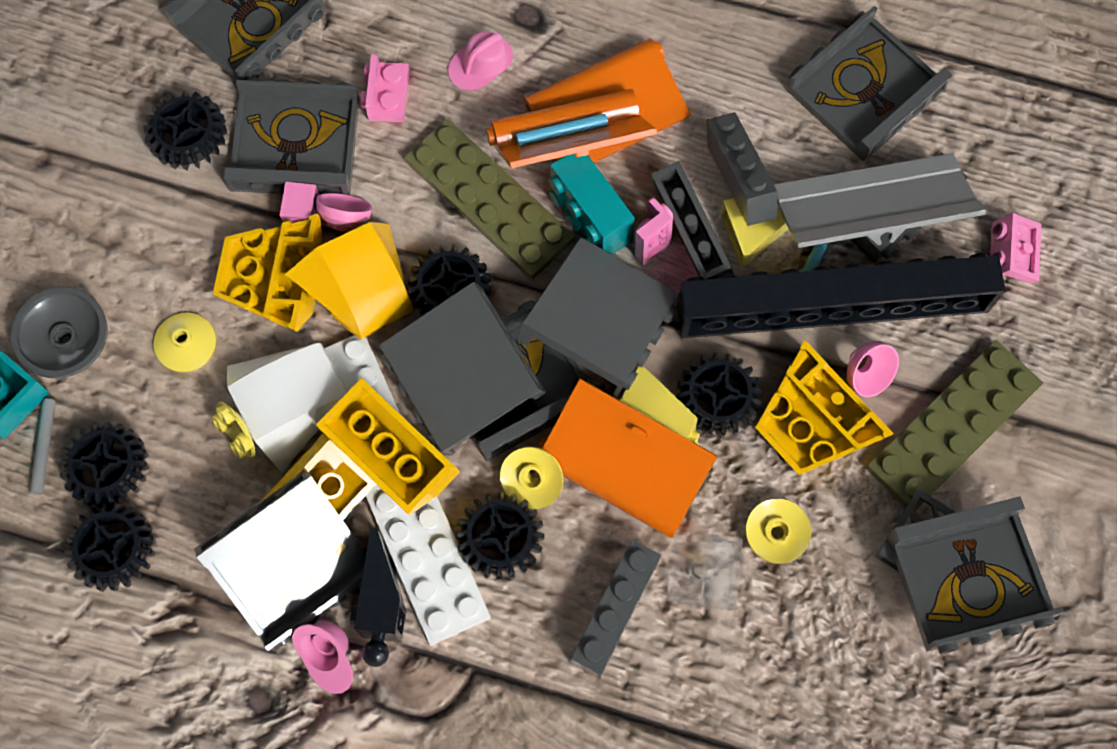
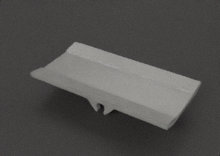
[774,153,987,248]

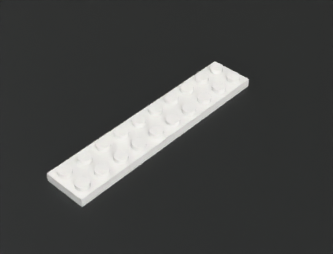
[324,336,491,646]

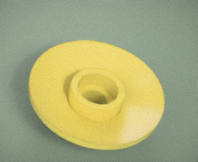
[153,312,217,373]
[500,446,564,509]
[746,499,812,564]

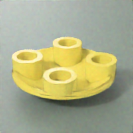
[211,401,255,459]

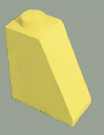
[720,181,792,267]
[620,366,700,444]

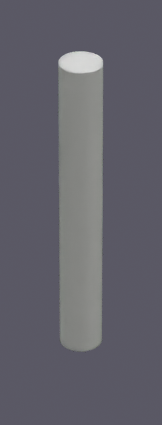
[29,399,56,494]

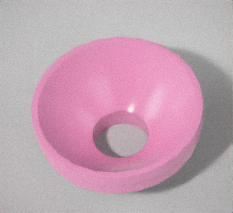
[316,193,372,231]
[847,341,899,397]

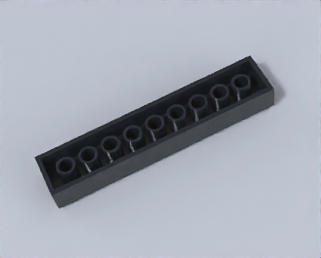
[677,253,1006,339]

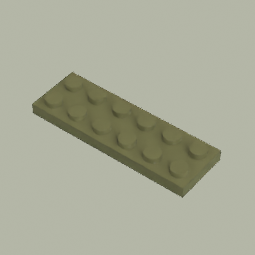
[404,119,575,280]
[865,340,1044,512]

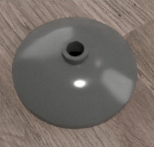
[11,287,108,378]

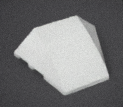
[227,343,347,473]

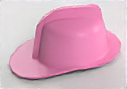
[448,31,513,91]
[292,617,353,694]

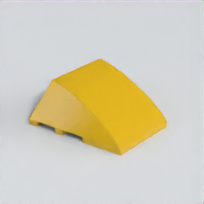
[213,214,323,332]
[284,222,413,340]
[755,340,894,476]

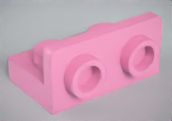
[361,54,410,122]
[635,197,673,266]
[990,213,1042,284]

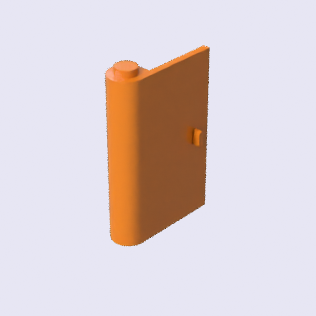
[523,38,691,163]
[486,89,657,169]
[537,378,718,539]

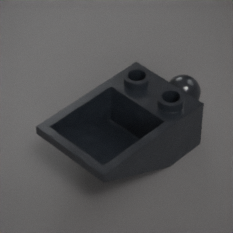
[350,528,407,667]

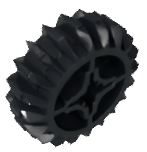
[143,90,227,171]
[408,244,492,317]
[676,352,763,438]
[59,421,150,509]
[456,492,545,581]
[64,503,156,592]

